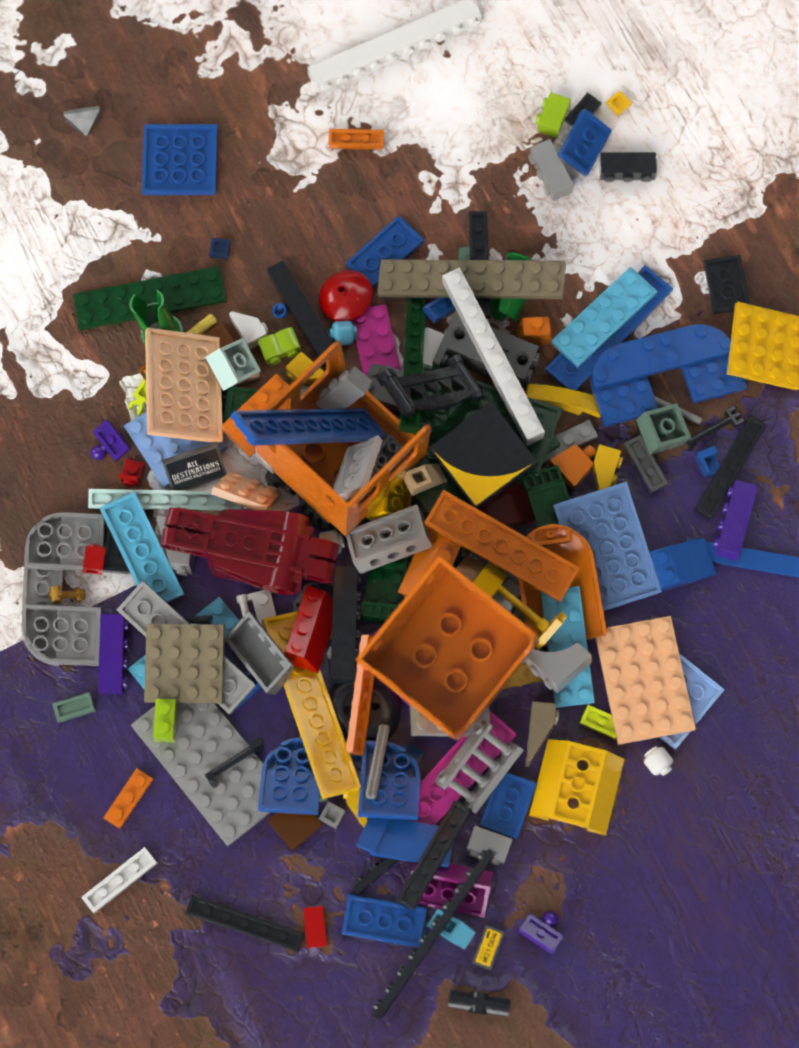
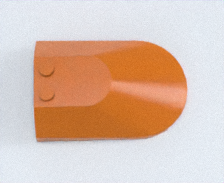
[518,524,607,647]

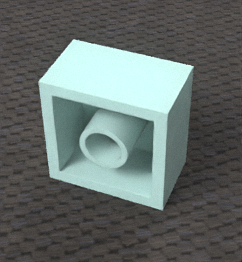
[206,338,261,391]

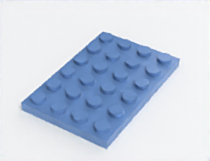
[553,482,662,611]

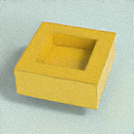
[606,90,632,117]

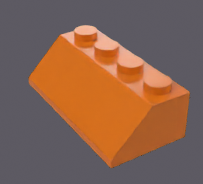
[222,373,289,458]
[398,527,461,597]

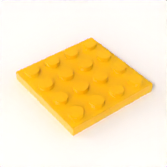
[727,302,799,391]

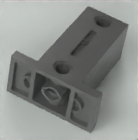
[432,311,540,389]

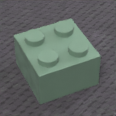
[636,403,691,454]

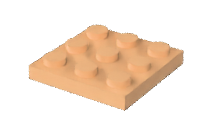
[211,472,282,511]

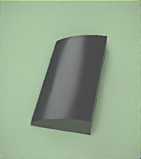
[225,611,294,695]

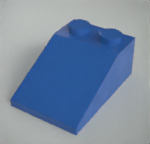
[649,538,717,592]

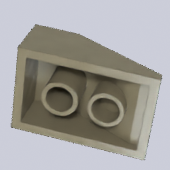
[525,701,559,767]

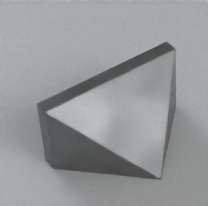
[63,106,102,136]

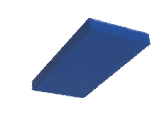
[345,215,425,288]
[370,819,452,868]
[342,894,427,948]

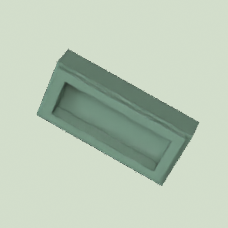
[52,692,96,723]

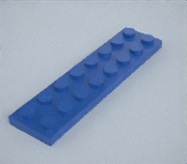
[545,265,673,391]

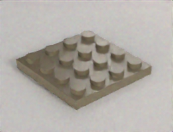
[144,624,225,704]

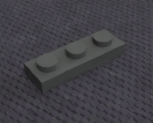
[623,435,668,494]

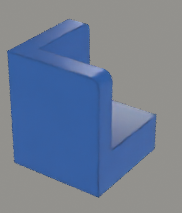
[695,446,720,478]

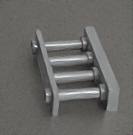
[435,719,524,814]

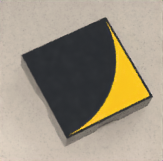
[429,402,538,510]

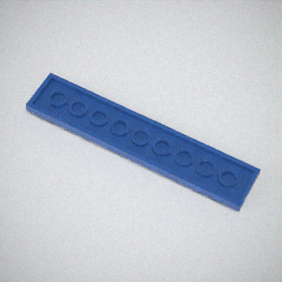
[230,408,387,446]

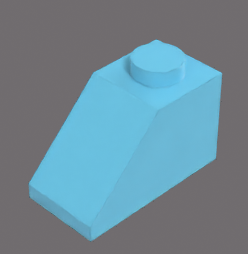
[427,909,475,950]

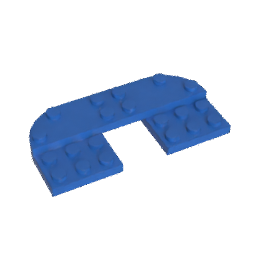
[591,324,747,427]
[258,737,421,820]

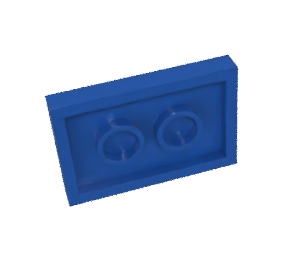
[557,109,612,176]
[480,773,537,840]

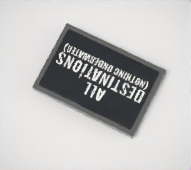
[162,442,227,490]

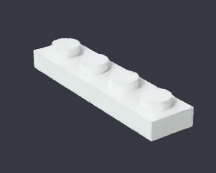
[81,847,158,914]

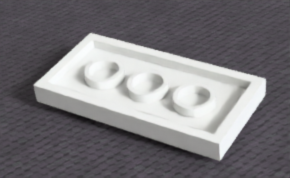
[329,435,383,503]

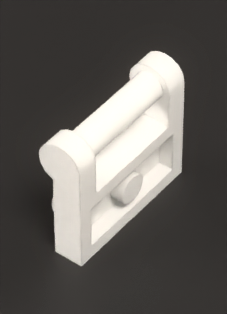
[236,590,276,626]

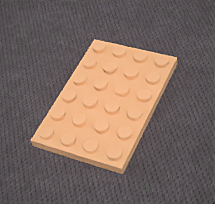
[145,327,223,443]
[595,616,696,745]

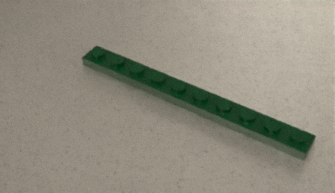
[399,297,426,434]

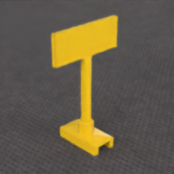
[473,562,567,650]

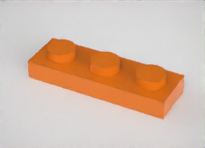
[328,129,384,150]
[103,768,153,829]

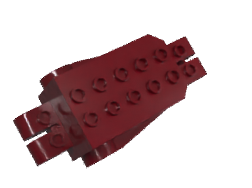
[159,507,340,595]

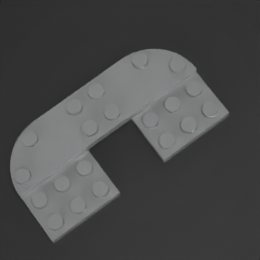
[21,512,104,666]

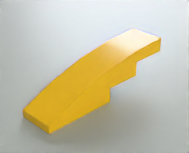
[526,384,601,418]

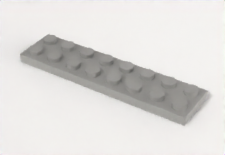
[117,581,257,715]

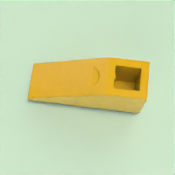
[593,444,623,491]

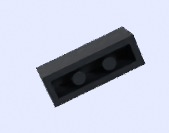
[599,152,657,182]

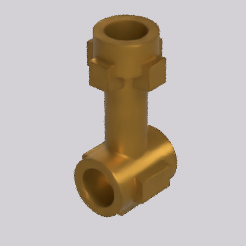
[48,585,86,604]

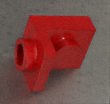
[119,459,145,487]

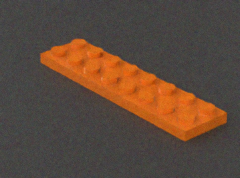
[424,490,580,602]

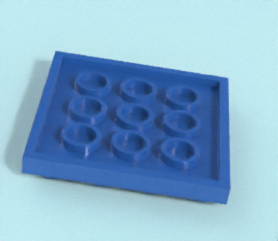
[142,124,218,195]

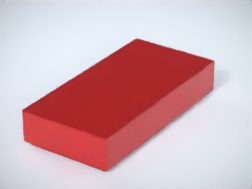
[303,906,327,949]

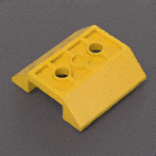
[529,739,624,836]

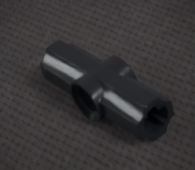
[448,990,511,1017]

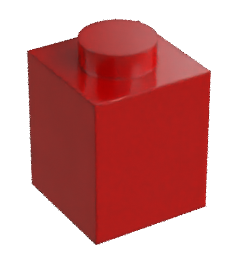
[82,544,105,575]

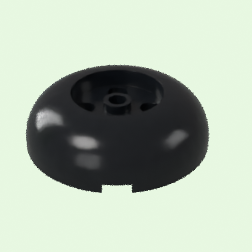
[328,675,401,742]

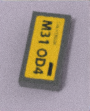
[472,925,505,971]

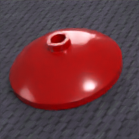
[319,270,373,322]

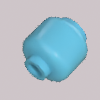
[328,321,357,346]

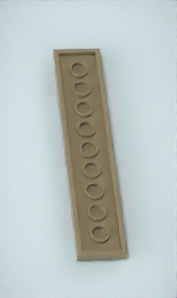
[377,260,566,299]

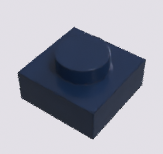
[209,238,231,260]

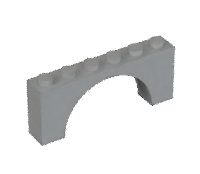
[492,579,592,693]

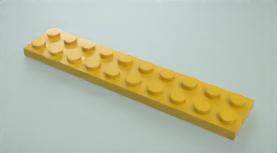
[262,611,361,799]

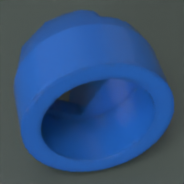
[272,303,289,319]

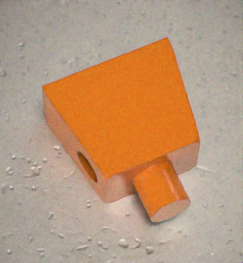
[517,317,553,345]
[549,445,596,491]

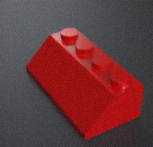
[284,585,333,673]

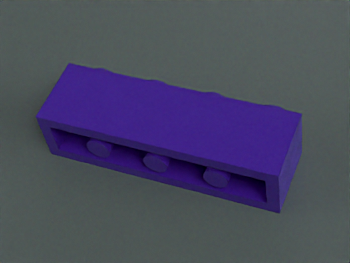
[713,480,758,561]
[98,614,129,694]

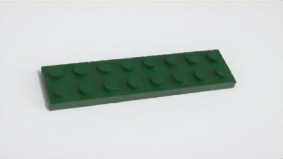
[73,266,227,331]

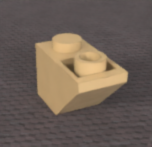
[404,464,447,496]

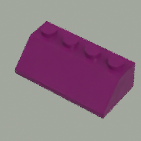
[411,863,493,918]

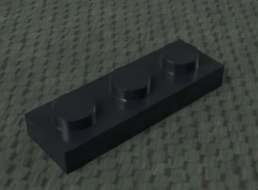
[352,857,399,896]

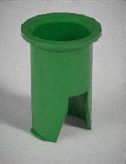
[490,252,534,322]
[129,290,184,345]

